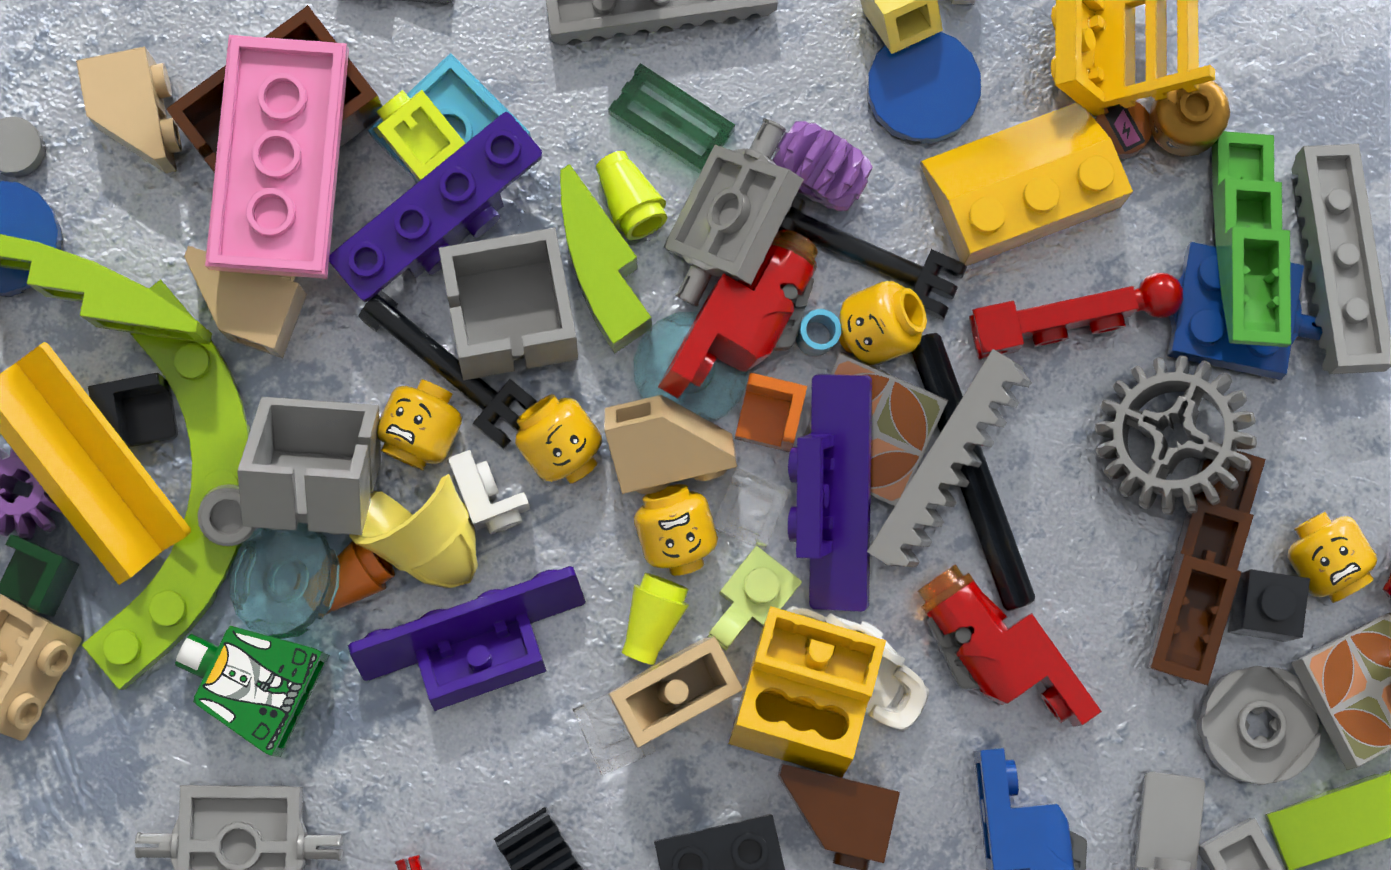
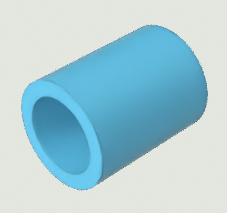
[796,309,841,356]

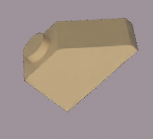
[608,636,743,748]

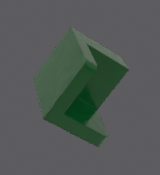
[0,534,79,617]

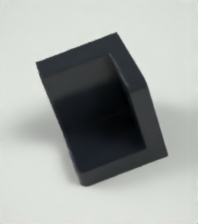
[88,373,178,448]

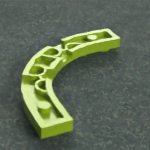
[81,279,250,690]

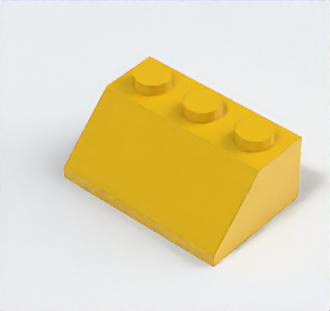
[920,102,1133,266]

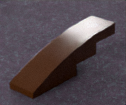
[1149,451,1266,686]

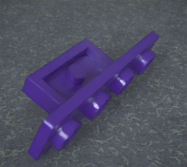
[329,112,543,302]
[788,374,872,612]
[348,566,586,711]

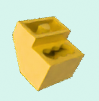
[728,606,886,778]

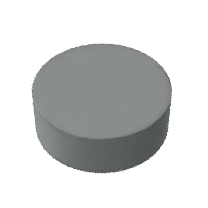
[0,117,45,177]
[198,484,256,546]

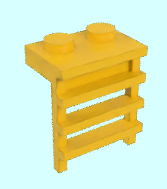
[1051,0,1215,116]

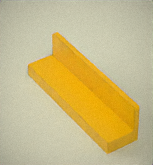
[0,342,191,585]

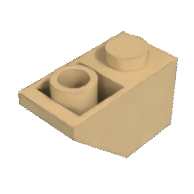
[76,46,182,173]
[184,246,307,359]
[604,395,737,494]

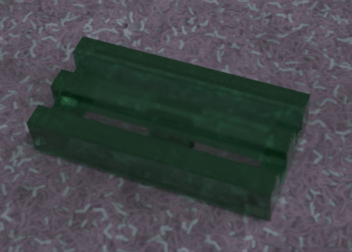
[608,63,735,174]

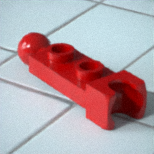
[969,273,1184,360]

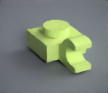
[707,545,802,651]

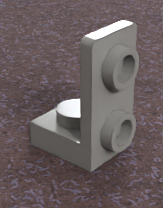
[1134,772,1205,870]

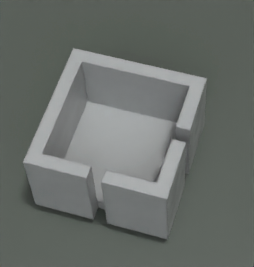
[439,227,578,380]
[237,397,381,535]

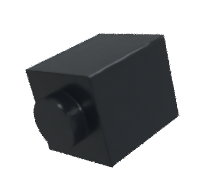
[1228,569,1310,642]

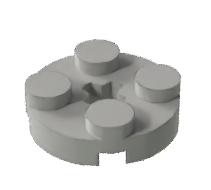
[1197,666,1321,785]

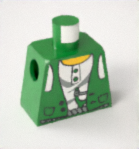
[175,626,330,757]

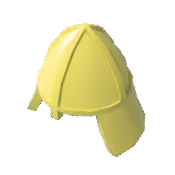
[349,474,478,589]

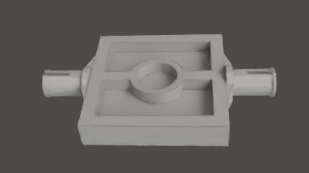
[663,118,804,307]
[135,785,343,870]

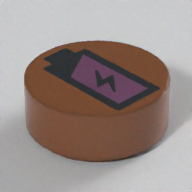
[1095,101,1152,159]

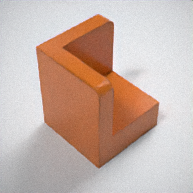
[735,373,807,452]

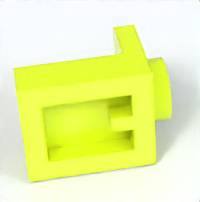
[373,90,466,181]

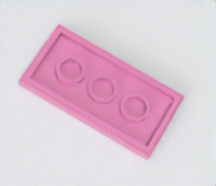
[205,35,349,279]

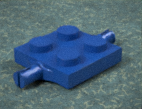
[1138,242,1323,380]

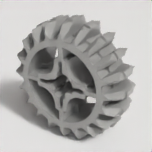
[1095,356,1257,515]

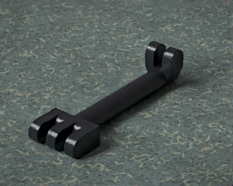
[778,196,967,320]
[358,290,537,450]

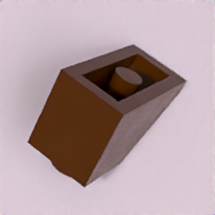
[778,764,900,870]

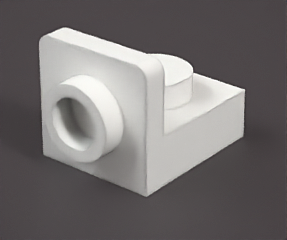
[448,450,530,534]

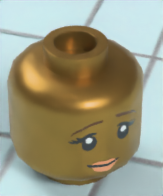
[1149,81,1230,157]

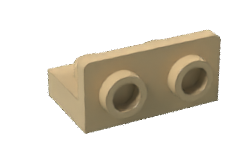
[0,594,82,741]

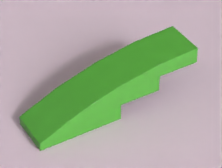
[1212,131,1291,347]

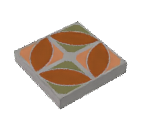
[803,353,948,506]
[1291,613,1391,770]

